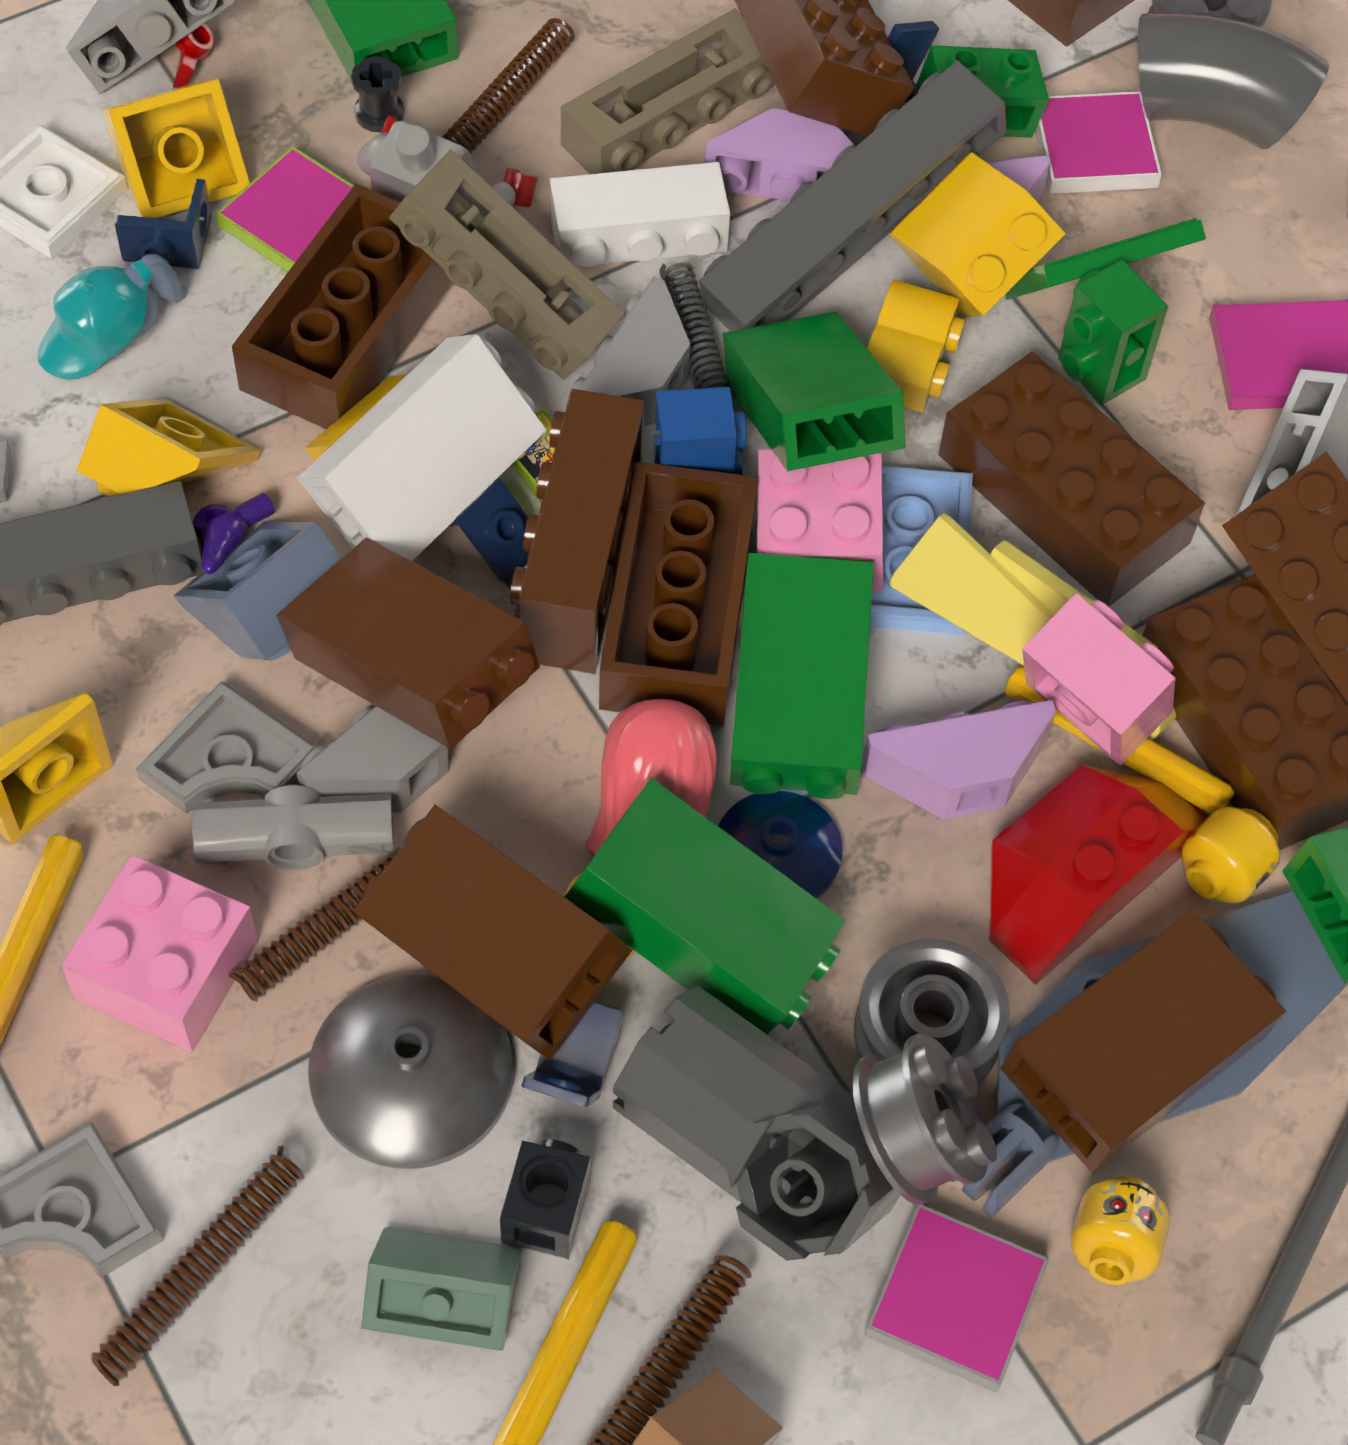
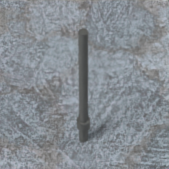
[1195,1117,1348,1445]

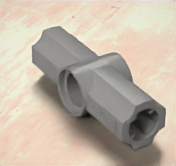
[192,785,394,870]

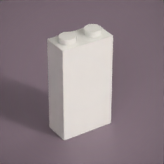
[297,334,546,561]

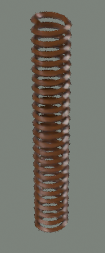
[442,18,575,154]
[229,843,404,1002]
[91,1146,305,1386]
[587,1255,752,1445]

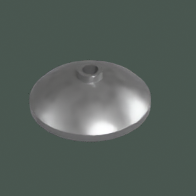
[308,974,513,1169]

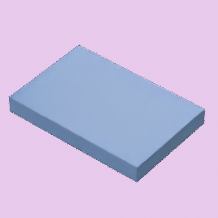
[870,465,973,636]

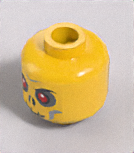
[1182,806,1280,904]
[1071,1176,1170,1285]

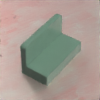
[361,1227,522,1351]

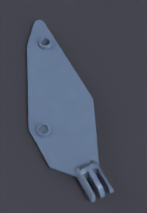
[951,891,1348,1218]

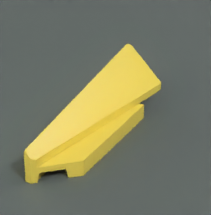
[889,513,1177,740]

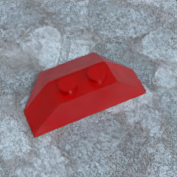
[989,765,1207,985]

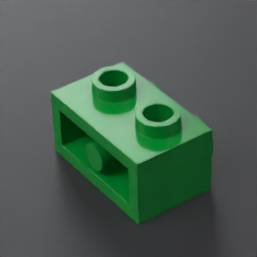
[916,45,1049,138]
[1058,259,1168,405]

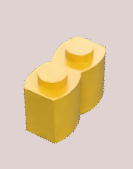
[867,279,966,413]

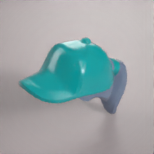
[38,254,188,380]

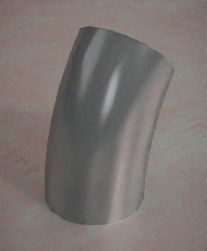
[1137,12,1329,149]

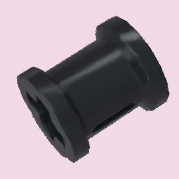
[351,56,404,132]

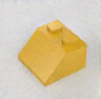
[102,79,250,218]
[888,152,1066,318]

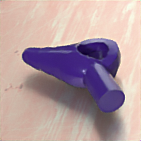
[193,493,275,574]

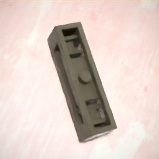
[561,8,774,174]
[389,149,625,380]

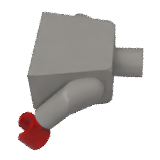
[357,115,539,233]

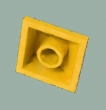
[76,398,261,497]
[0,693,113,845]

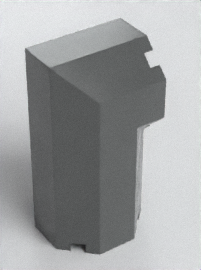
[613,986,901,1261]

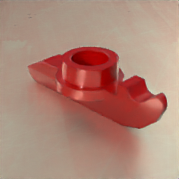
[173,20,215,88]

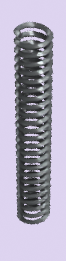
[659,263,744,453]

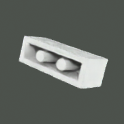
[550,162,730,267]

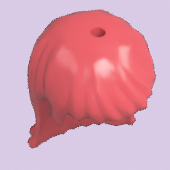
[585,699,717,857]

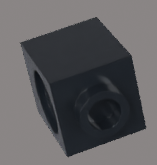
[500,1139,590,1259]

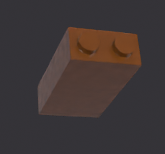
[277,537,540,749]
[353,804,633,1061]
[1000,909,1286,1174]

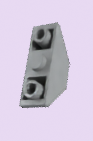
[66,0,236,94]
[566,276,690,426]
[297,705,449,811]

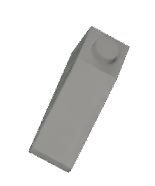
[1236,369,1348,515]

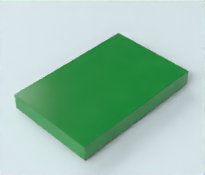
[1005,218,1206,300]

